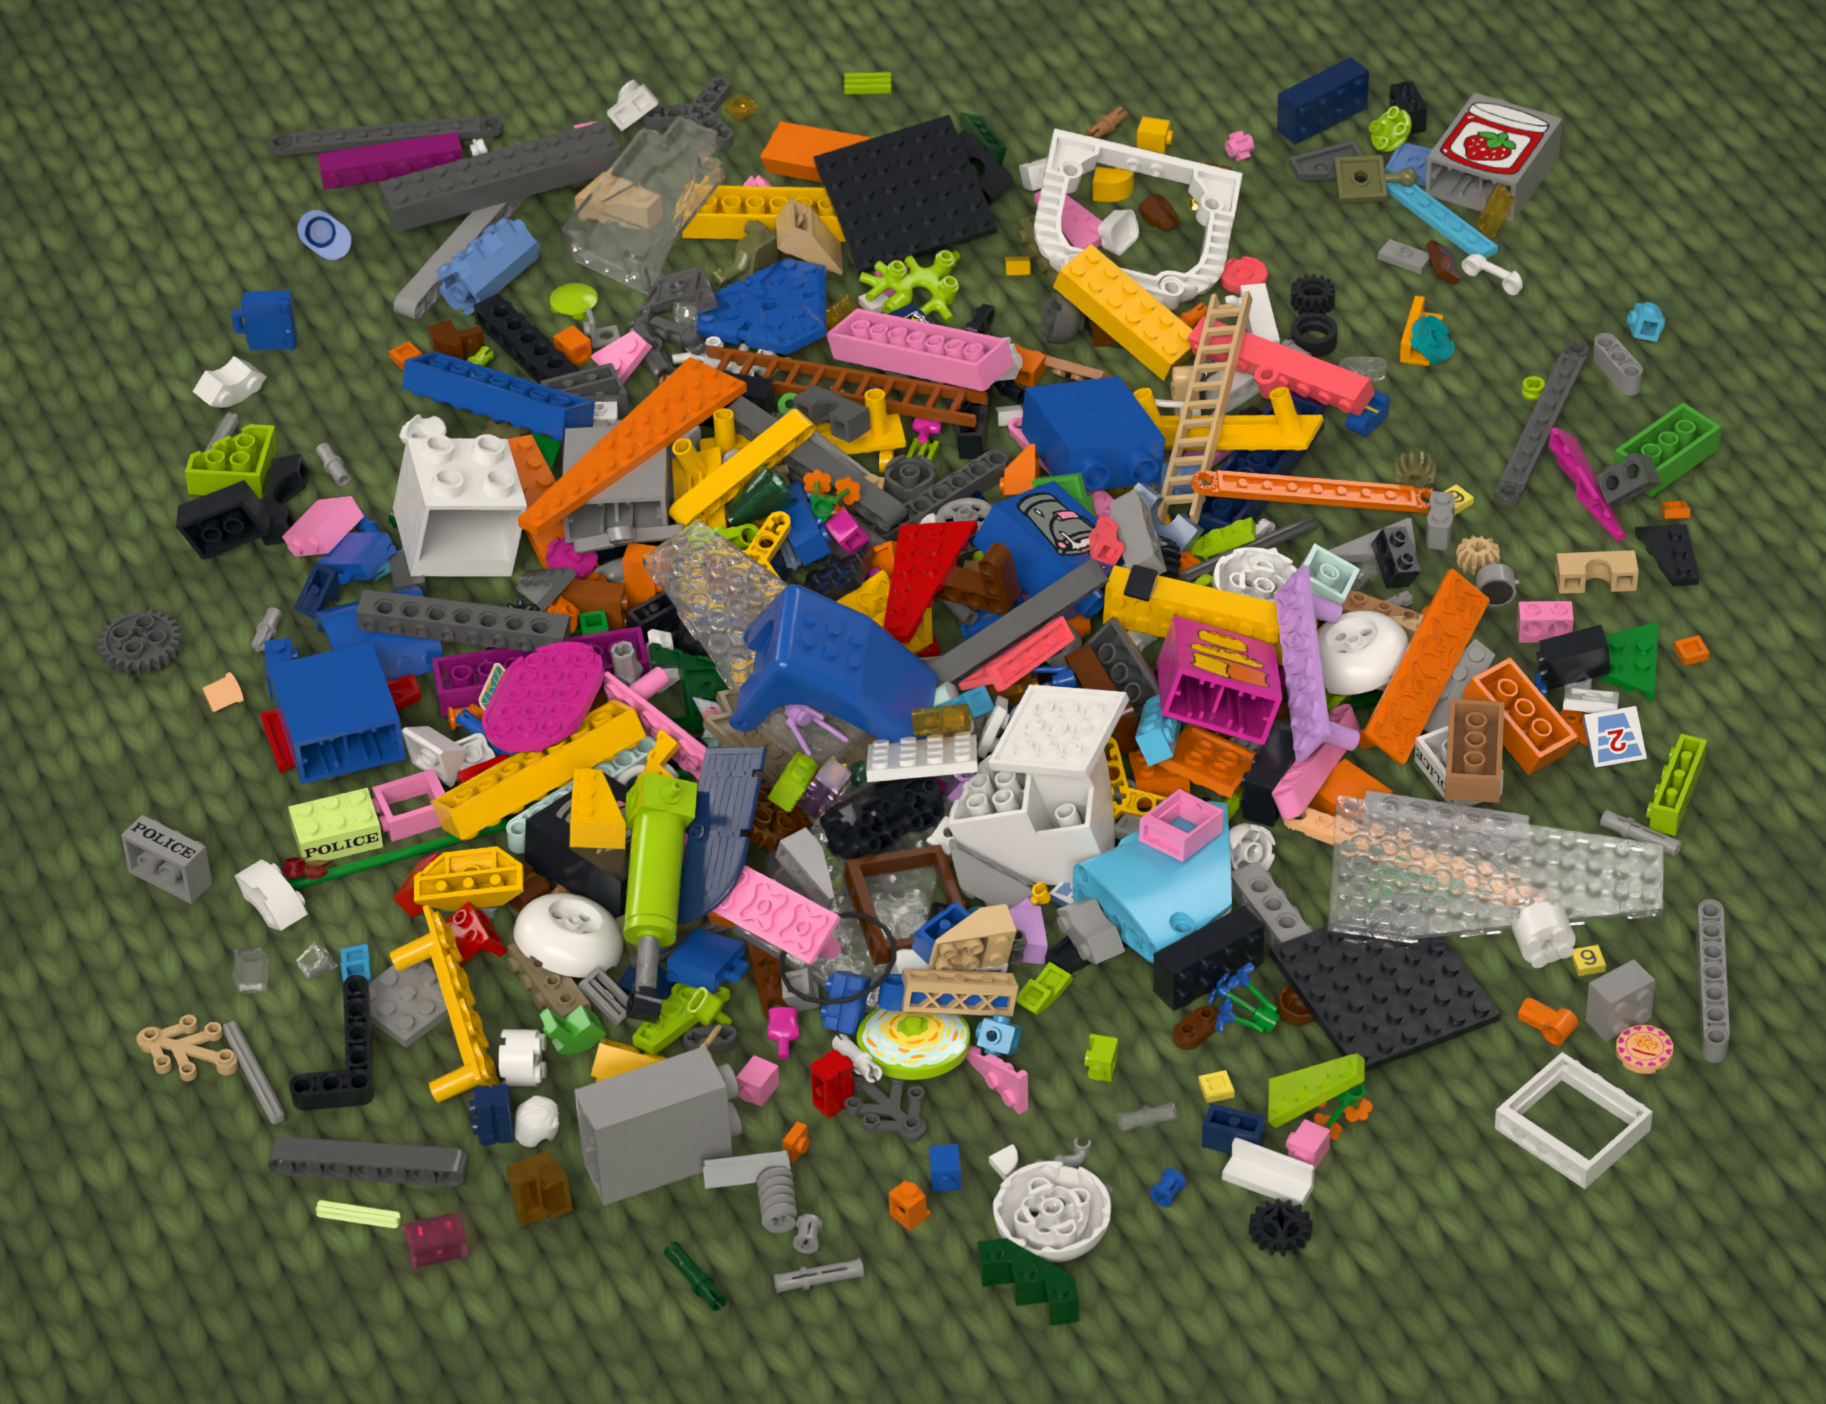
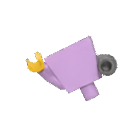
[1008,882,1051,965]

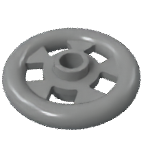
[935,498,993,537]

